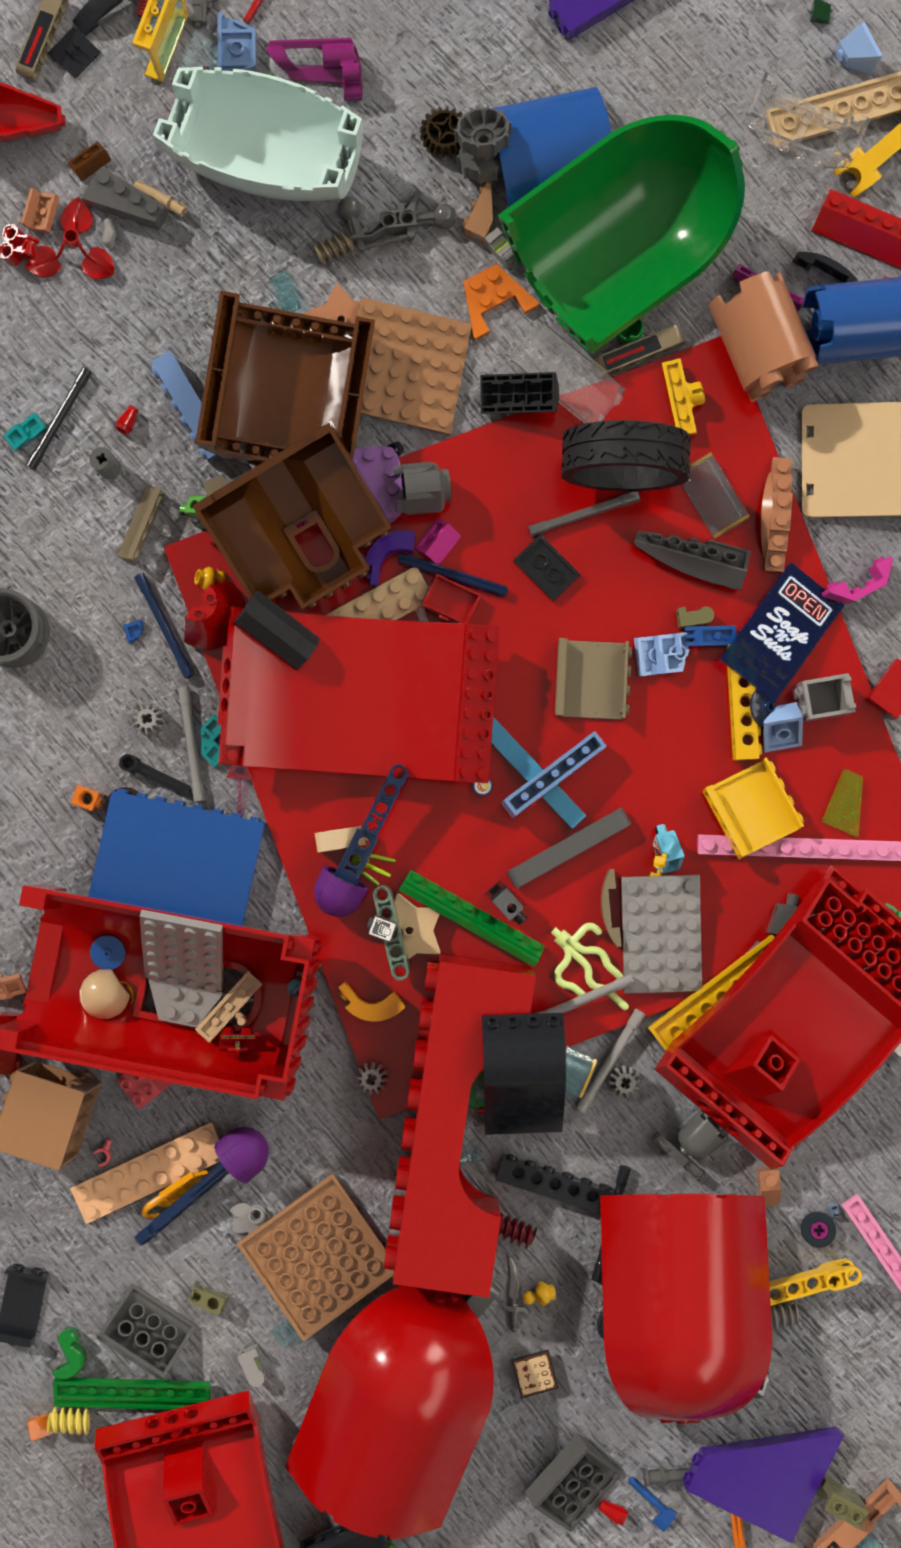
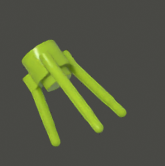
[351,854,396,886]

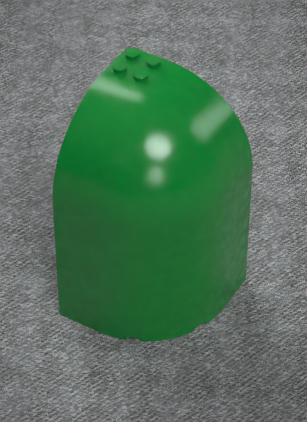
[498,115,745,354]

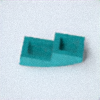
[3,413,48,451]

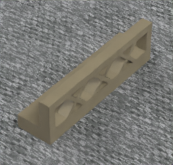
[118,485,165,563]

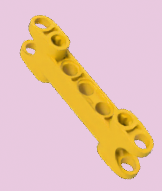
[833,123,901,198]
[769,1258,862,1306]

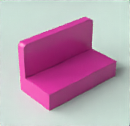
[415,518,461,565]

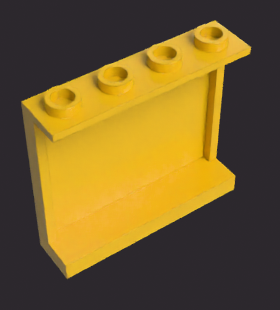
[702,757,804,859]

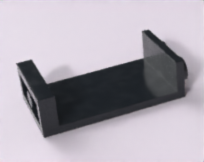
[0,1264,49,1348]

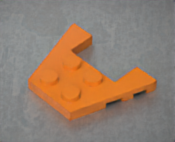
[463,264,539,341]

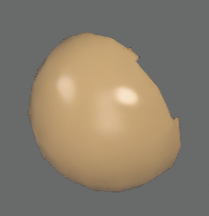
[79,969,130,1019]

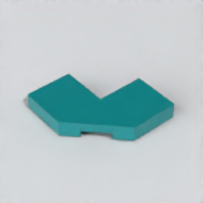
[201,714,221,768]

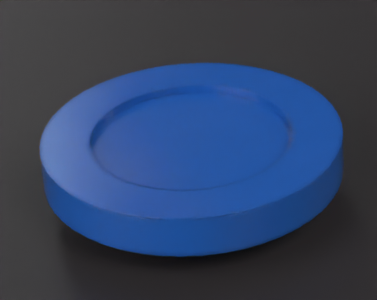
[90,935,126,969]

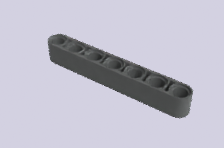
[506,807,631,889]

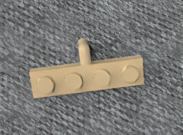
[195,971,263,1043]

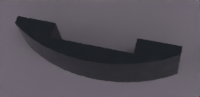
[73,0,130,37]
[792,252,858,283]

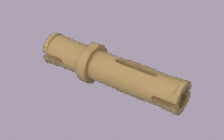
[134,179,188,217]

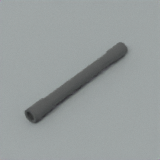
[528,490,640,537]

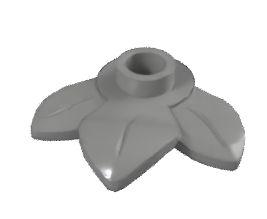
[230,1203,267,1234]

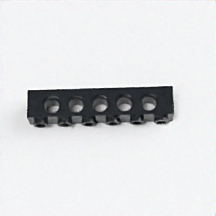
[495,1153,615,1214]

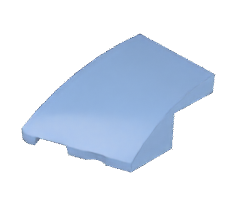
[634,632,692,676]

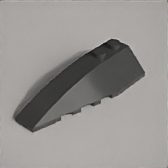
[634,530,751,590]

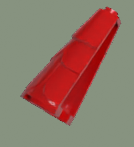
[0,82,65,142]

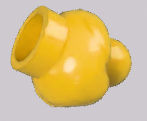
[195,567,227,591]
[522,1281,556,1306]

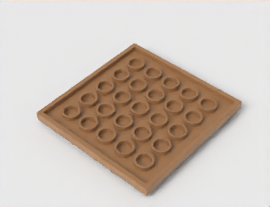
[357,297,472,435]
[236,1173,394,1342]

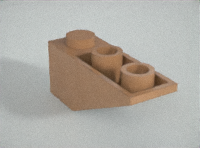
[462,182,493,244]

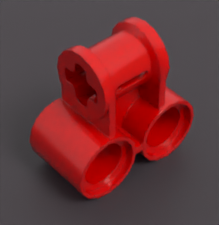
[0,224,40,266]

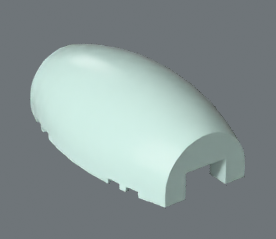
[153,67,363,201]

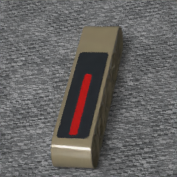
[16,0,68,81]
[593,324,686,378]

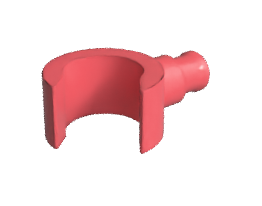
[93,1138,112,1166]

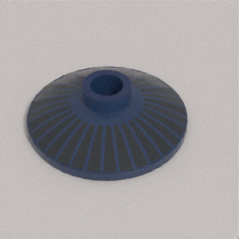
[750,688,775,727]

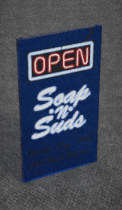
[720,562,844,702]

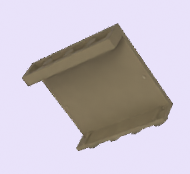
[555,638,632,720]

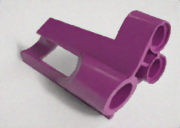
[266,38,363,101]

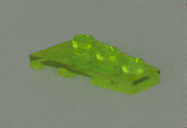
[821,769,863,837]

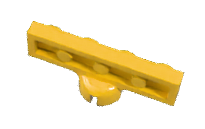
[662,358,705,435]

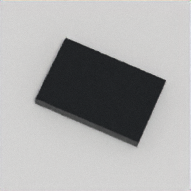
[513,534,580,602]

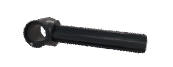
[119,754,191,796]

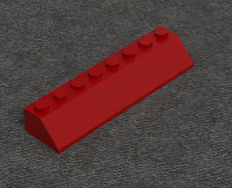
[811,189,901,270]

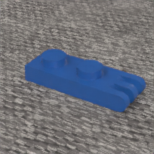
[685,626,736,646]

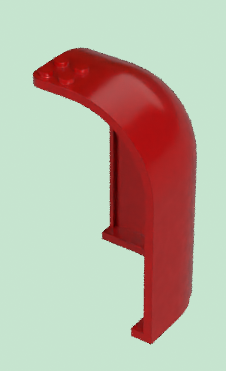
[600,1194,772,1424]
[285,1286,494,1539]

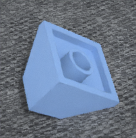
[836,22,882,75]
[763,702,803,752]

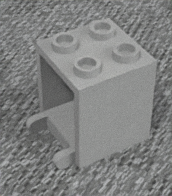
[793,673,856,722]

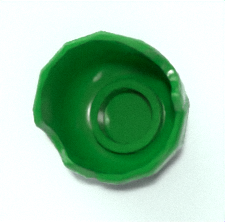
[617,319,644,343]

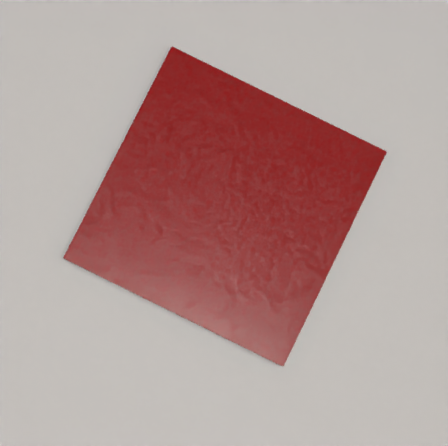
[164,336,901,1119]

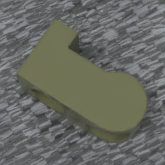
[676,607,714,629]
[188,1284,230,1316]

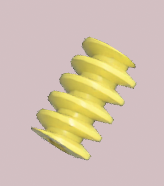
[47,1407,91,1435]

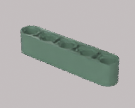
[373,885,410,980]

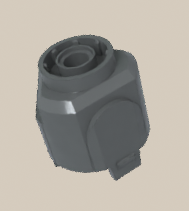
[392,462,451,515]

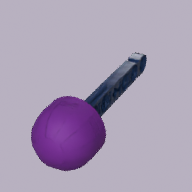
[314,764,408,917]
[134,1127,269,1246]

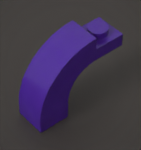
[366,530,415,588]

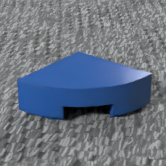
[123,620,144,644]

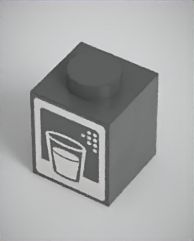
[367,914,399,942]

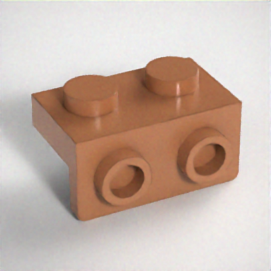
[21,188,60,233]

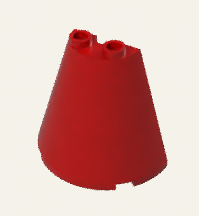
[184,581,245,650]

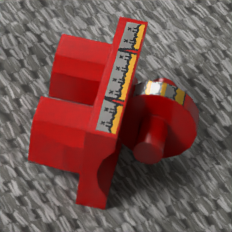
[219,1028,256,1058]

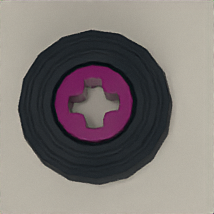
[800,1211,836,1248]

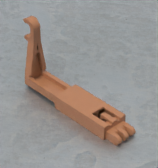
[813,1478,901,1548]

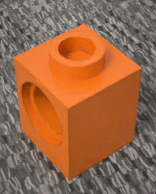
[70,785,103,812]

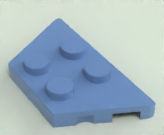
[218,12,256,71]

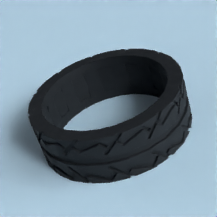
[561,420,691,491]

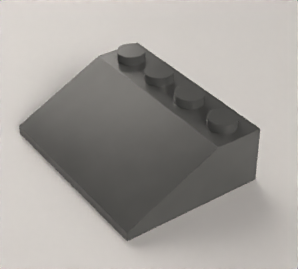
[96,1283,197,1381]
[525,1433,623,1532]

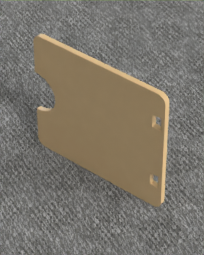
[802,402,901,518]

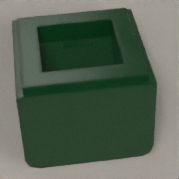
[810,0,831,24]

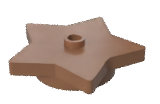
[305,284,360,324]

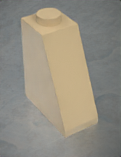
[315,826,369,853]

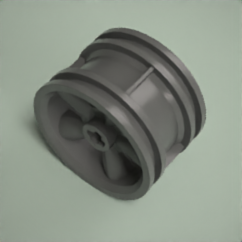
[0,588,50,668]

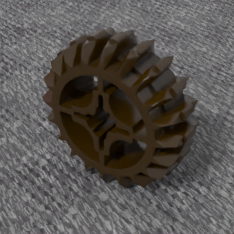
[420,106,463,159]

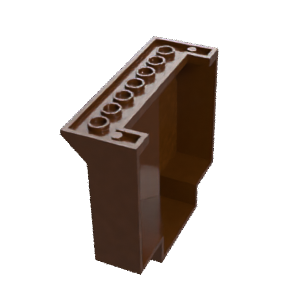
[192,421,392,609]

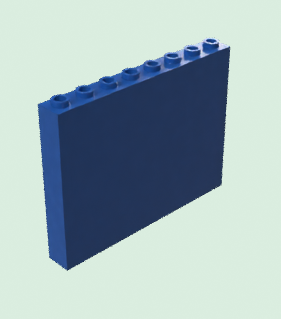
[89,788,265,926]

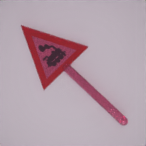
[226,765,253,814]

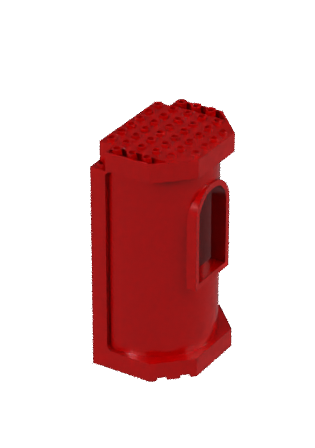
[0,884,322,1101]

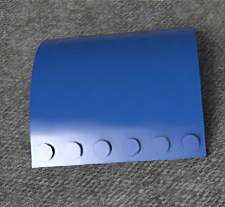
[493,87,612,207]

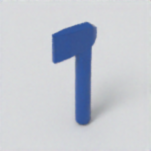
[628,1477,676,1532]

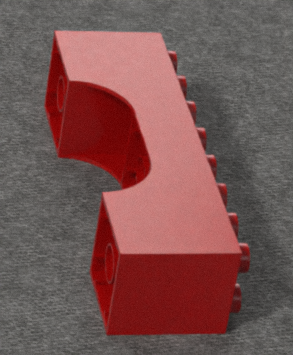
[383,954,536,1298]

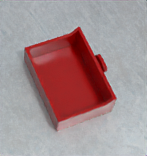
[420,574,481,623]
[865,658,901,720]

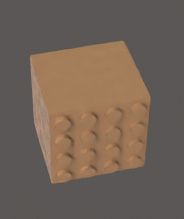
[0,1061,102,1171]

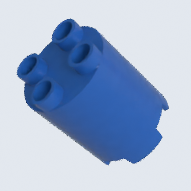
[803,277,901,365]

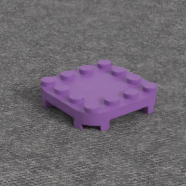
[353,446,404,523]

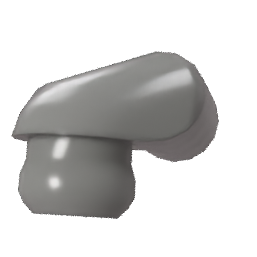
[102,218,116,248]

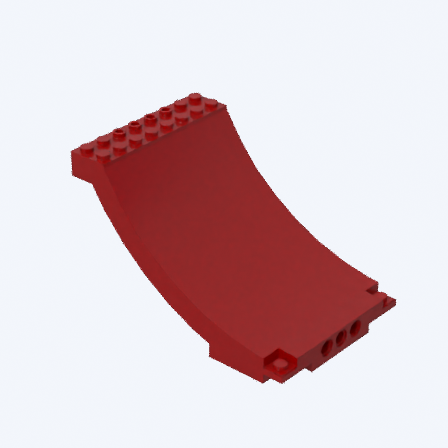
[217,607,500,783]
[654,865,901,1169]
[94,1390,285,1548]

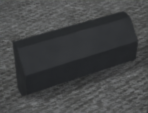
[480,372,559,414]
[234,591,320,670]

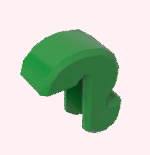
[52,1327,87,1380]

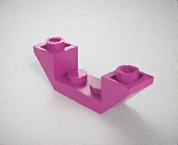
[821,556,893,605]

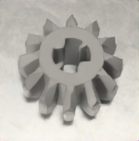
[132,703,165,736]
[355,1061,388,1095]
[608,1065,642,1099]

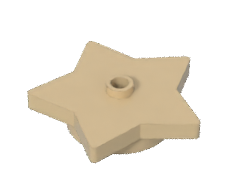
[388,893,441,967]

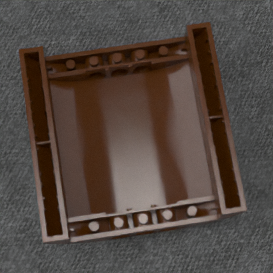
[195,290,375,466]

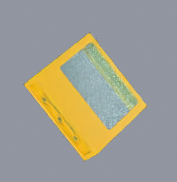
[132,0,189,82]

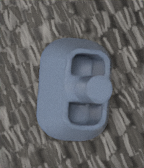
[828,1203,841,1219]

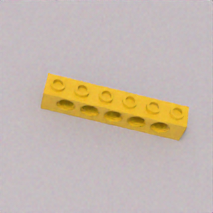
[726,643,762,761]

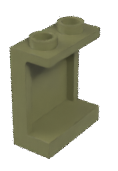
[815,1476,869,1529]

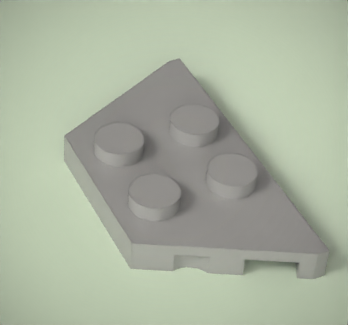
[149,979,224,1027]

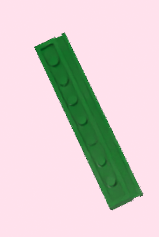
[399,870,545,967]
[53,1378,211,1410]

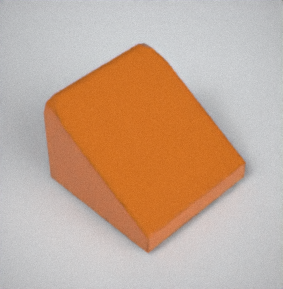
[27,1413,54,1441]

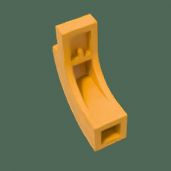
[338,981,406,1021]

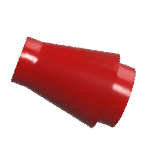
[115,405,139,435]
[598,1499,629,1526]

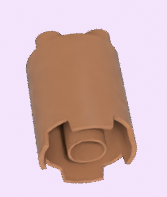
[708,271,819,402]

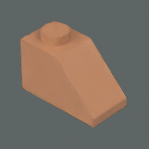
[755,1166,781,1206]

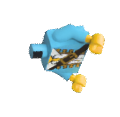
[649,824,685,876]

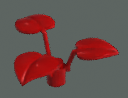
[25,197,115,279]

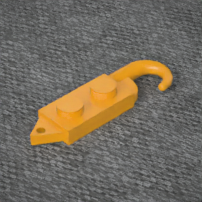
[141,1170,208,1219]

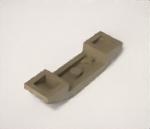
[600,869,622,947]

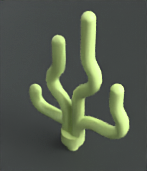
[551,923,629,1010]

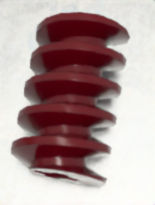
[498,1212,538,1250]

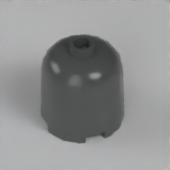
[678,1110,728,1160]

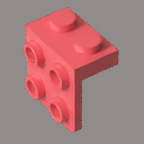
[117,1074,173,1109]

